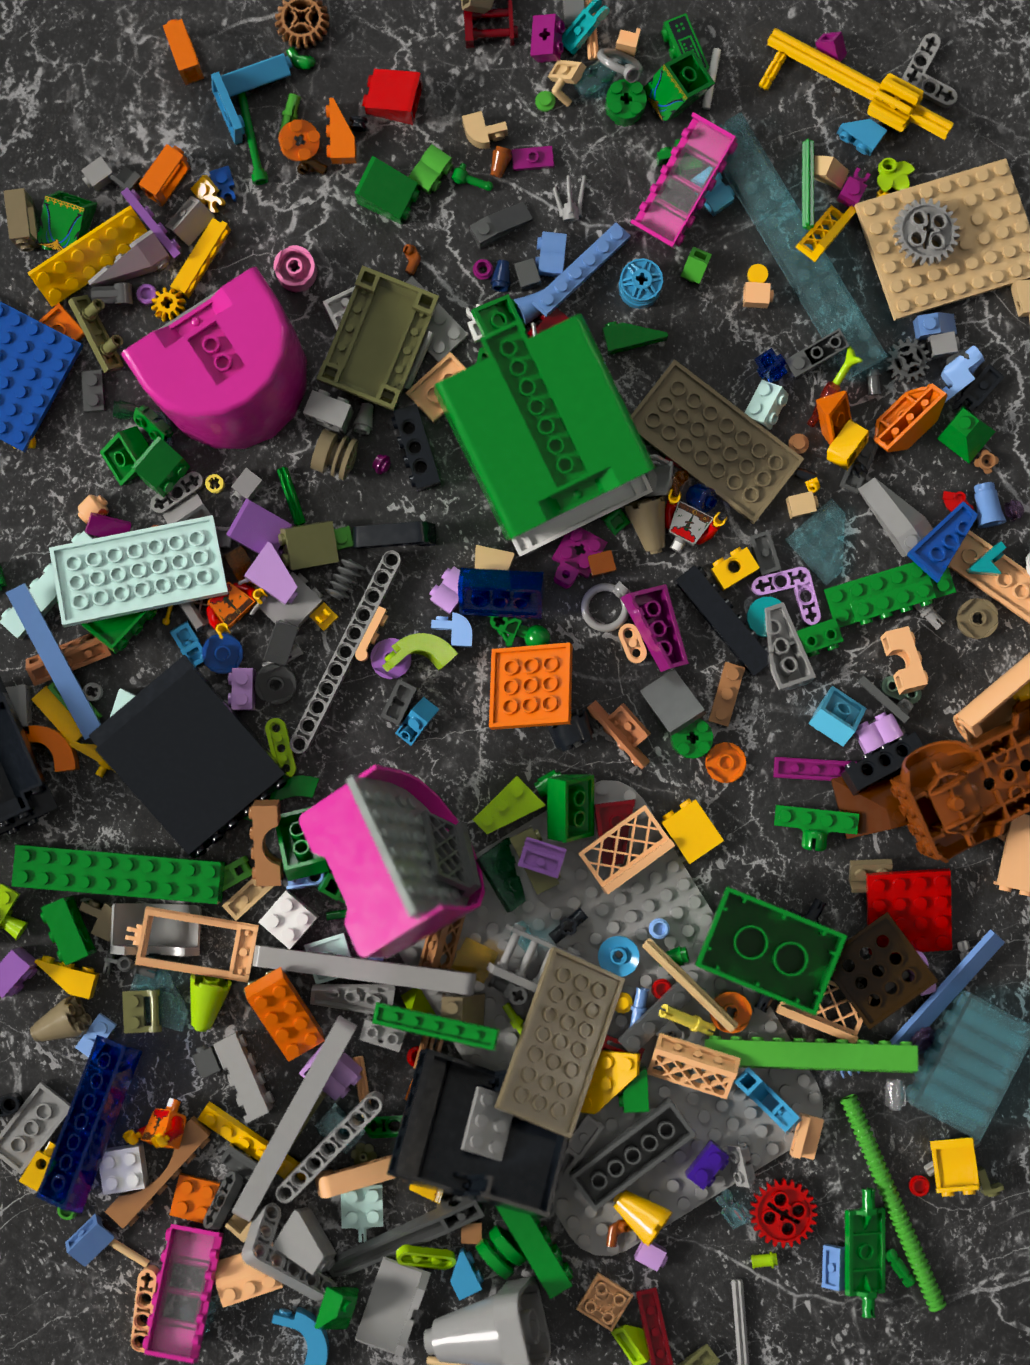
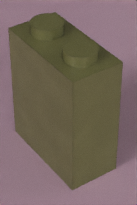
[278,521,339,570]

